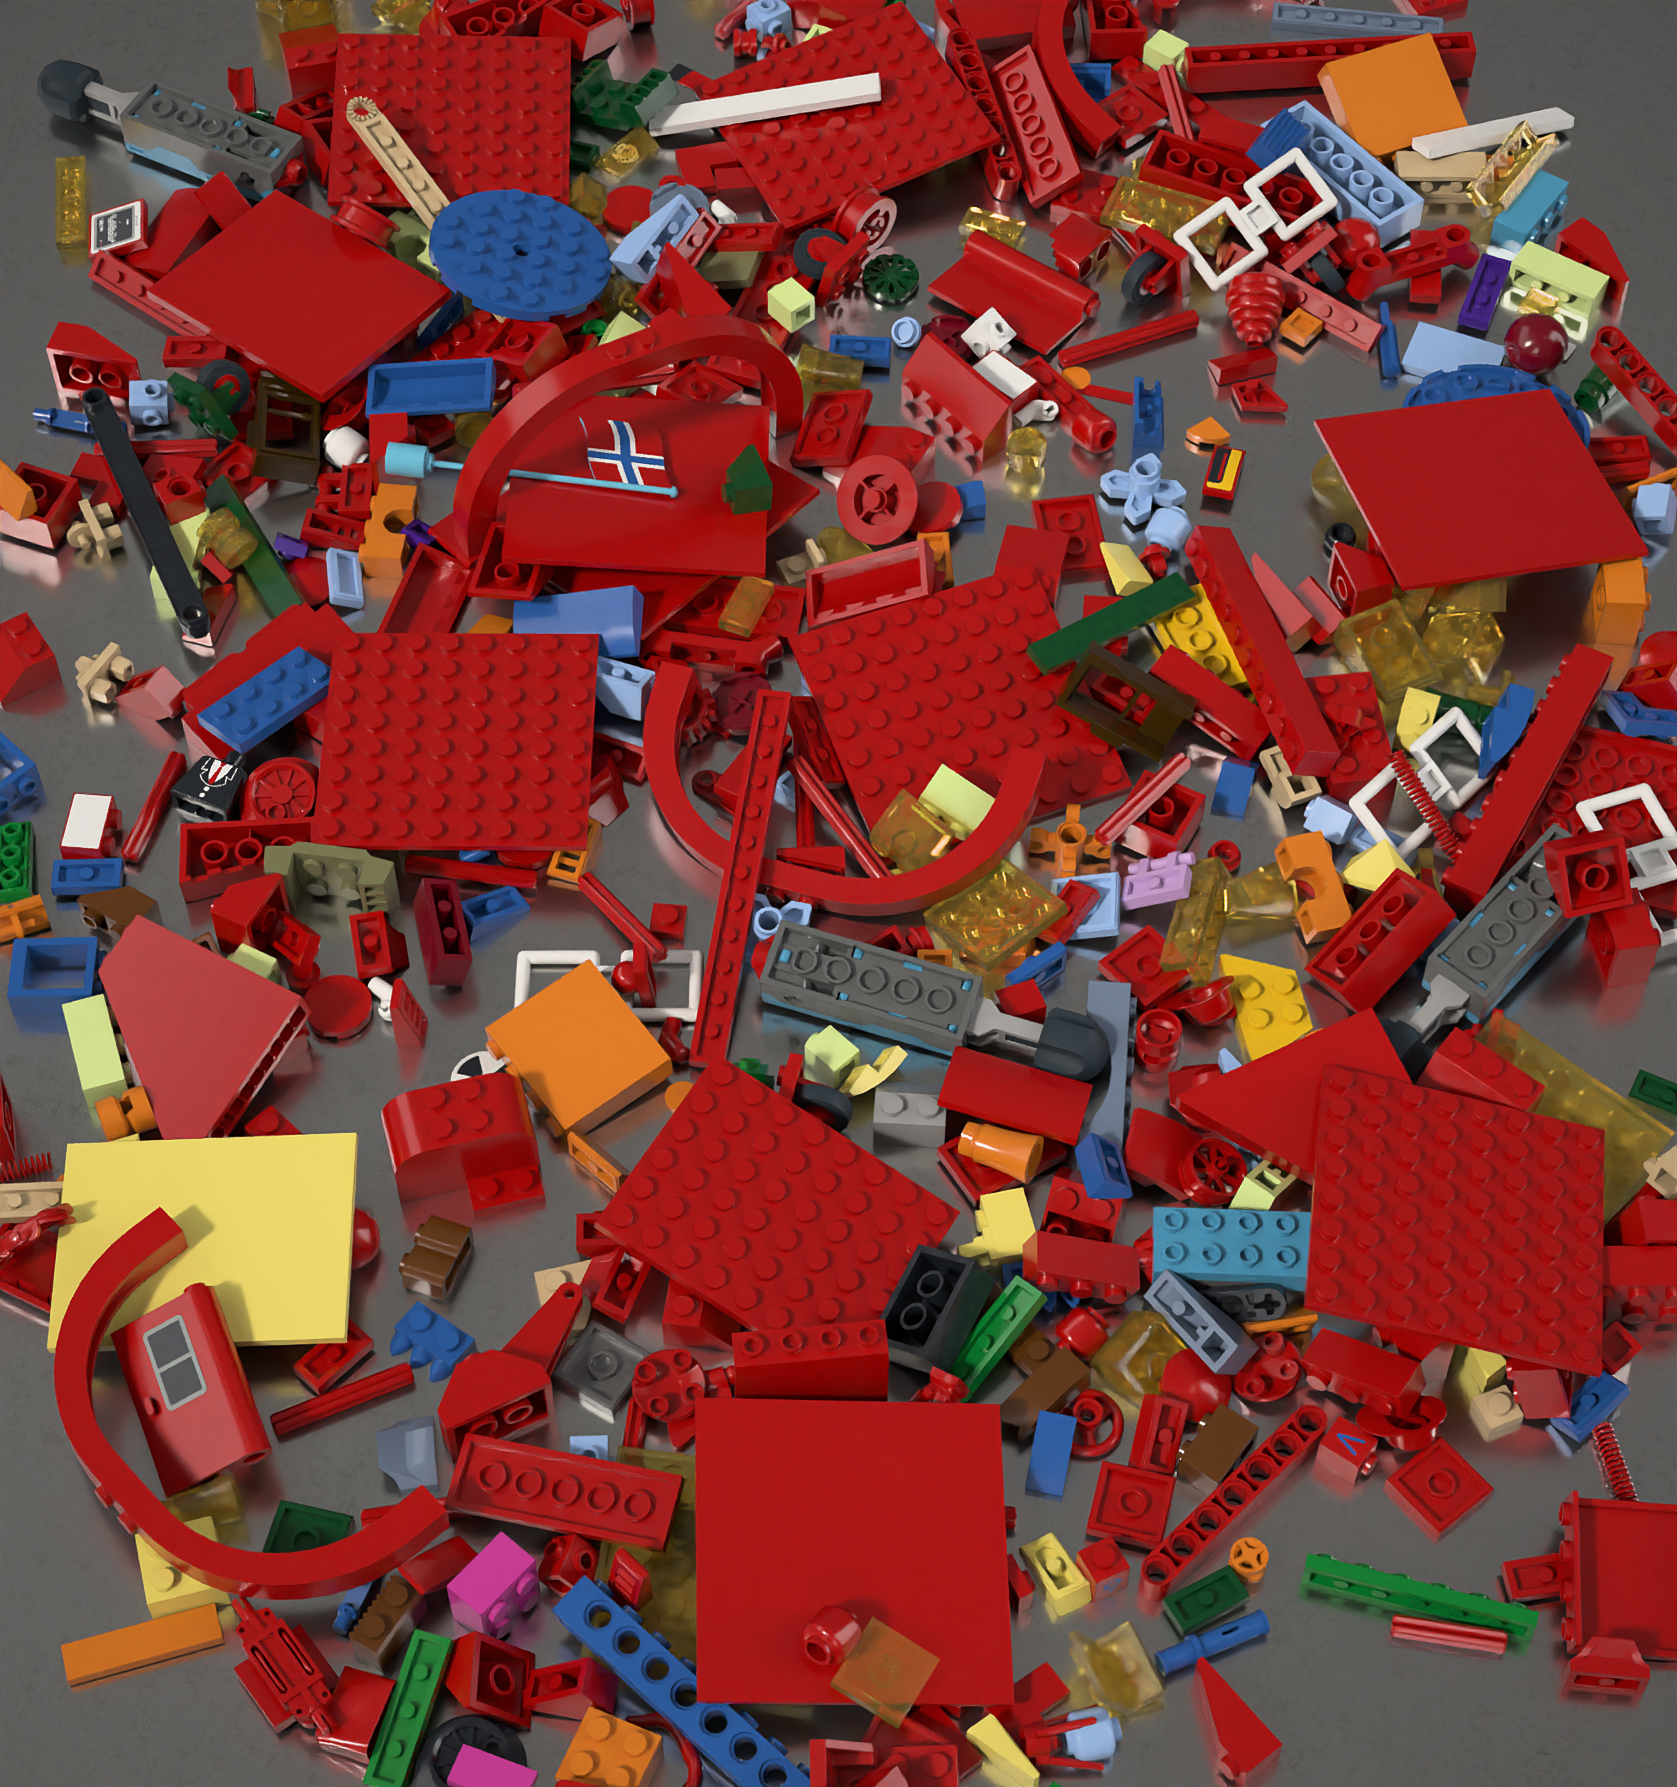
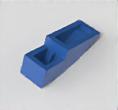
[1477,683,1535,780]

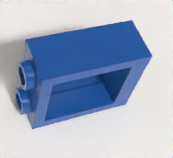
[0,732,42,815]
[7,937,107,1016]

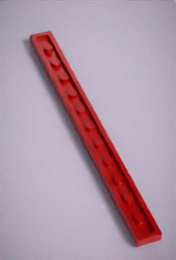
[688,689,792,1068]

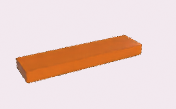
[61,1603,224,1686]

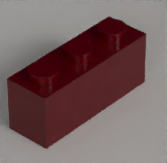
[412,878,473,986]

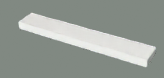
[1412,107,1575,159]

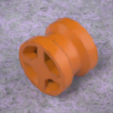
[1228,1537,1269,1585]

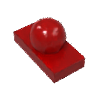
[610,942,657,1008]

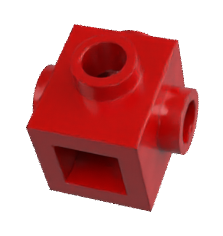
[537,1534,603,1597]

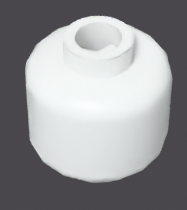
[322,426,370,471]

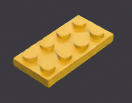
[1149,583,1250,691]

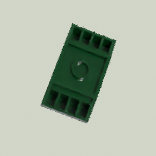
[570,59,679,131]

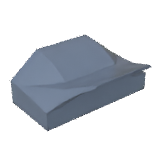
[376,1416,439,1495]

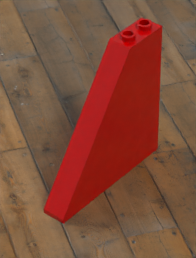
[98,914,312,1140]
[1175,1007,1413,1186]

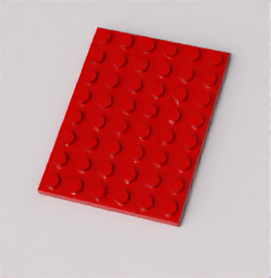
[594,1053,960,1331]

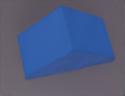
[1211,755,1261,818]

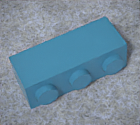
[1490,168,1569,254]

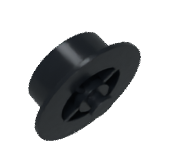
[415,1714,527,1787]

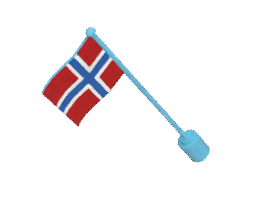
[385,417,678,498]

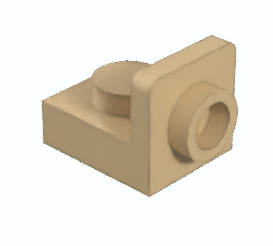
[776,538,828,588]

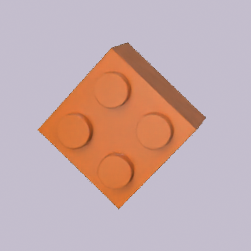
[1591,557,1651,645]
[555,1706,664,1787]

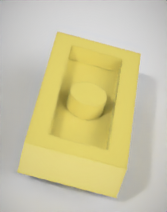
[1392,687,1441,753]

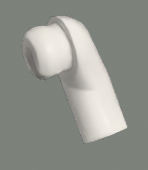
[710,200,738,224]
[1012,400,1059,429]
[367,976,393,1021]

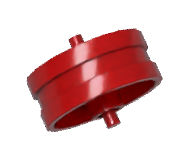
[1178,1138,1248,1208]

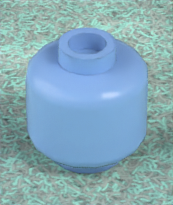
[1145,506,1192,553]
[1062,1706,1122,1761]

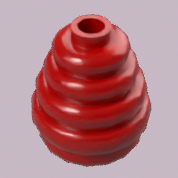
[1224,272,1286,348]

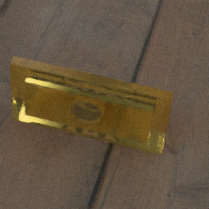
[595,127,659,179]

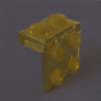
[1068,1621,1168,1716]

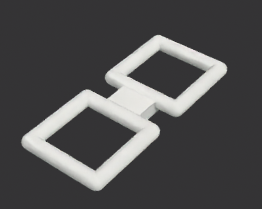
[1173,148,1338,291]
[1349,707,1499,860]
[1576,783,1677,947]
[514,950,704,1022]

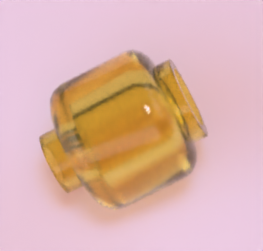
[598,272,640,316]
[1006,427,1047,474]

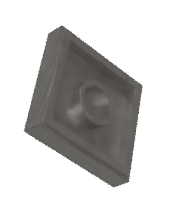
[551,1319,652,1417]

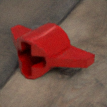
[1324,703,1377,738]

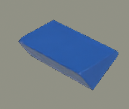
[416,292,464,347]
[1075,1132,1133,1199]

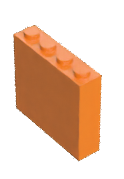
[1317,32,1468,165]
[485,959,673,1143]

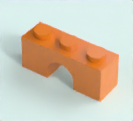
[358,483,420,579]
[1274,830,1354,944]

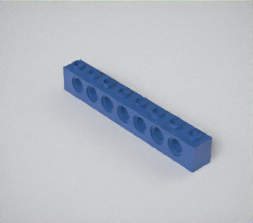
[552,1575,810,1787]

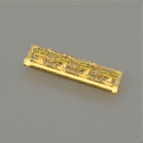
[55,156,88,251]

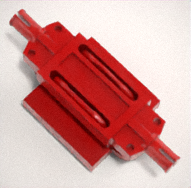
[231,1595,339,1736]

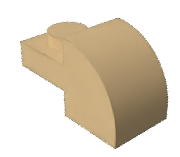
[1259,746,1322,809]

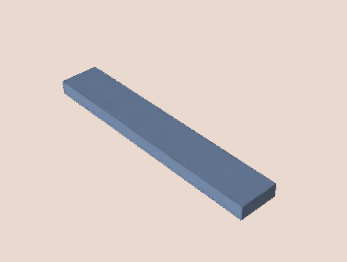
[1271,2,1444,38]

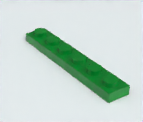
[1301,1553,1539,1642]

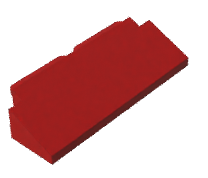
[181,602,354,761]

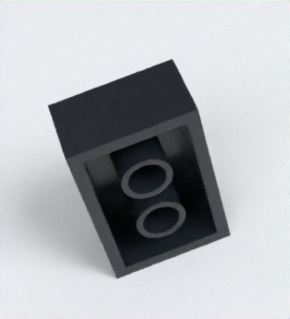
[879,1244,996,1373]

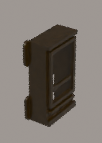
[246,371,323,488]
[1056,640,1197,763]

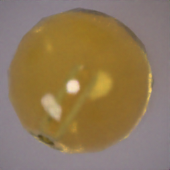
[1311,453,1359,515]

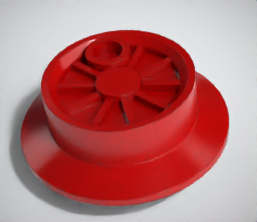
[837,455,919,545]
[239,757,319,820]

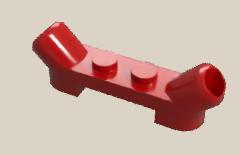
[1345,224,1480,302]
[638,625,784,680]

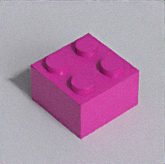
[446,1531,541,1639]

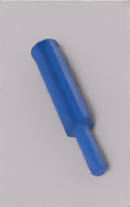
[1379,302,1401,378]

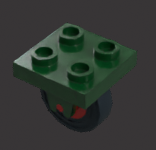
[166,359,250,441]

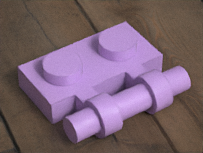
[1120,851,1196,910]

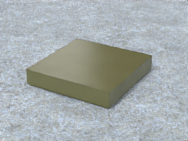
[698,251,765,289]

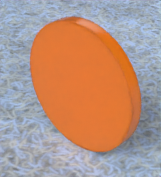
[1061,367,1091,390]
[665,1081,694,1111]

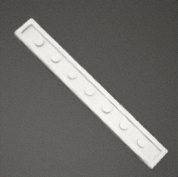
[649,72,881,137]

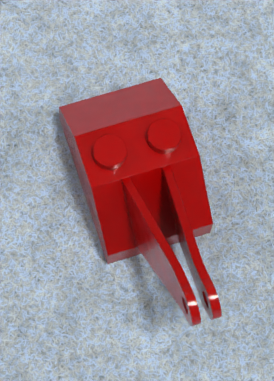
[437,1282,583,1463]

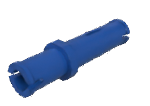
[1154,1609,1270,1676]

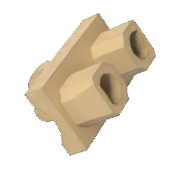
[67,499,125,562]
[75,642,135,706]

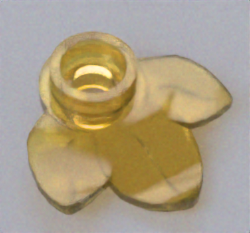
[816,526,873,565]

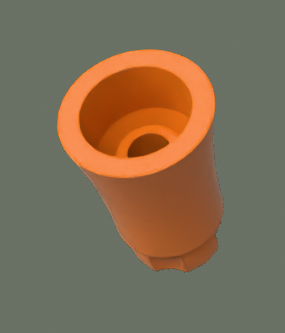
[958,1122,1044,1184]

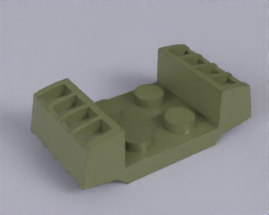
[264,841,401,923]

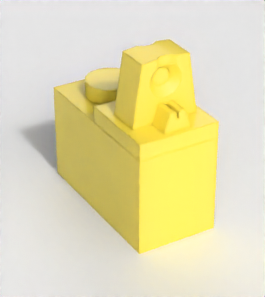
[957,1187,1036,1277]

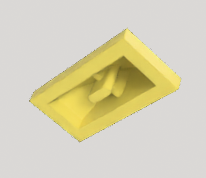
[1340,839,1416,891]

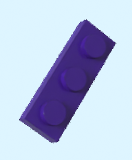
[1457,253,1512,331]

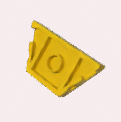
[1219,954,1313,1063]

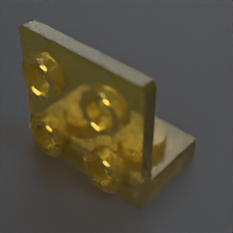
[1412,611,1505,686]

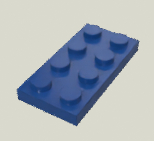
[197,646,331,754]

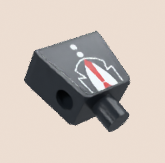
[170,750,247,822]

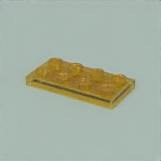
[1100,175,1231,256]

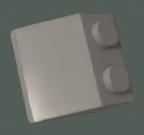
[873,1080,947,1148]

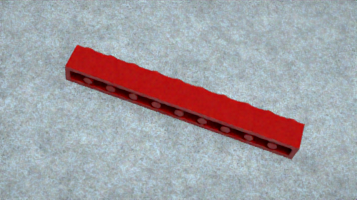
[1182,31,1477,93]
[1184,525,1341,777]
[1440,643,1615,912]

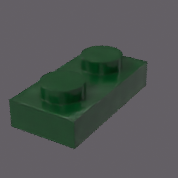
[1162,1565,1250,1637]

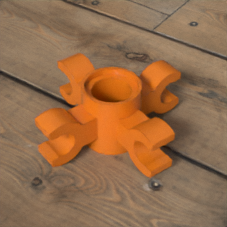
[1029,803,1112,878]

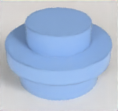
[891,317,921,348]

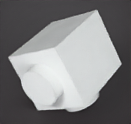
[960,307,1017,359]

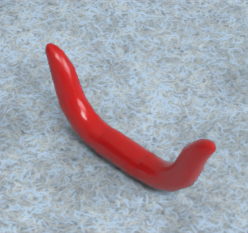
[625,1712,703,1787]

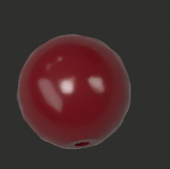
[1504,312,1569,376]

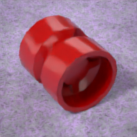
[1133,1008,1183,1074]

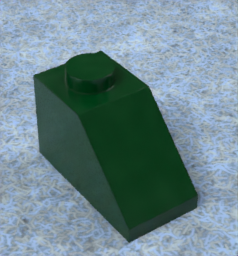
[721,444,773,515]

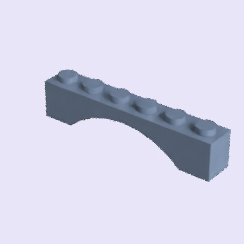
[1077,980,1137,1172]

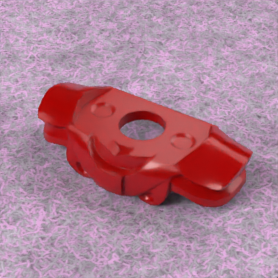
[0,1203,76,1270]

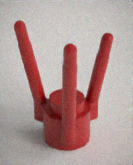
[1019,1704,1105,1771]

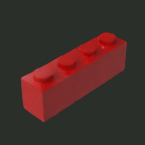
[1148,644,1272,761]

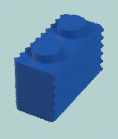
[1245,108,1310,175]

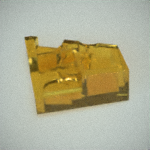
[1224,860,1299,920]

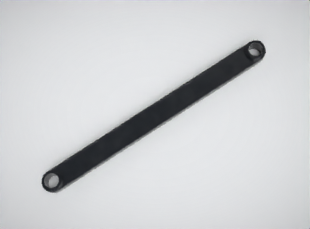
[81,387,211,639]

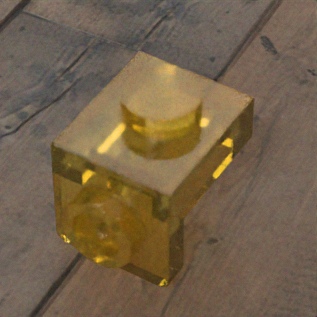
[1464,667,1516,706]

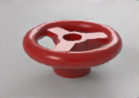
[1057,1388,1124,1457]

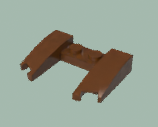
[969,1283,1091,1441]

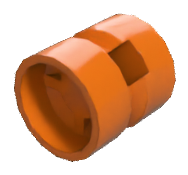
[94,1084,157,1142]

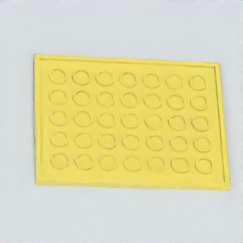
[47,1133,358,1353]

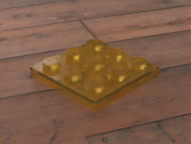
[923,857,1068,972]

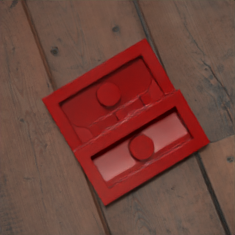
[1122,1107,1204,1201]

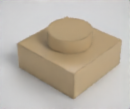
[1471,1385,1524,1435]

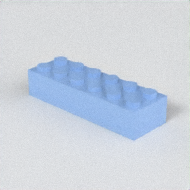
[1260,100,1424,248]

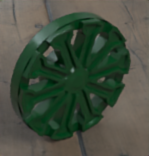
[862,253,919,300]

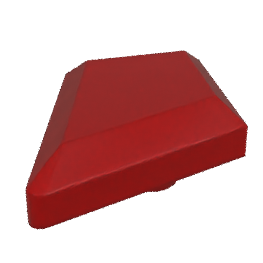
[1231,378,1288,412]

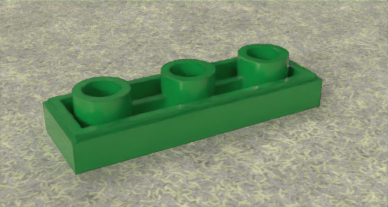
[0,821,34,904]

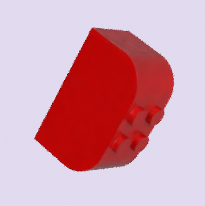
[381,1072,541,1203]

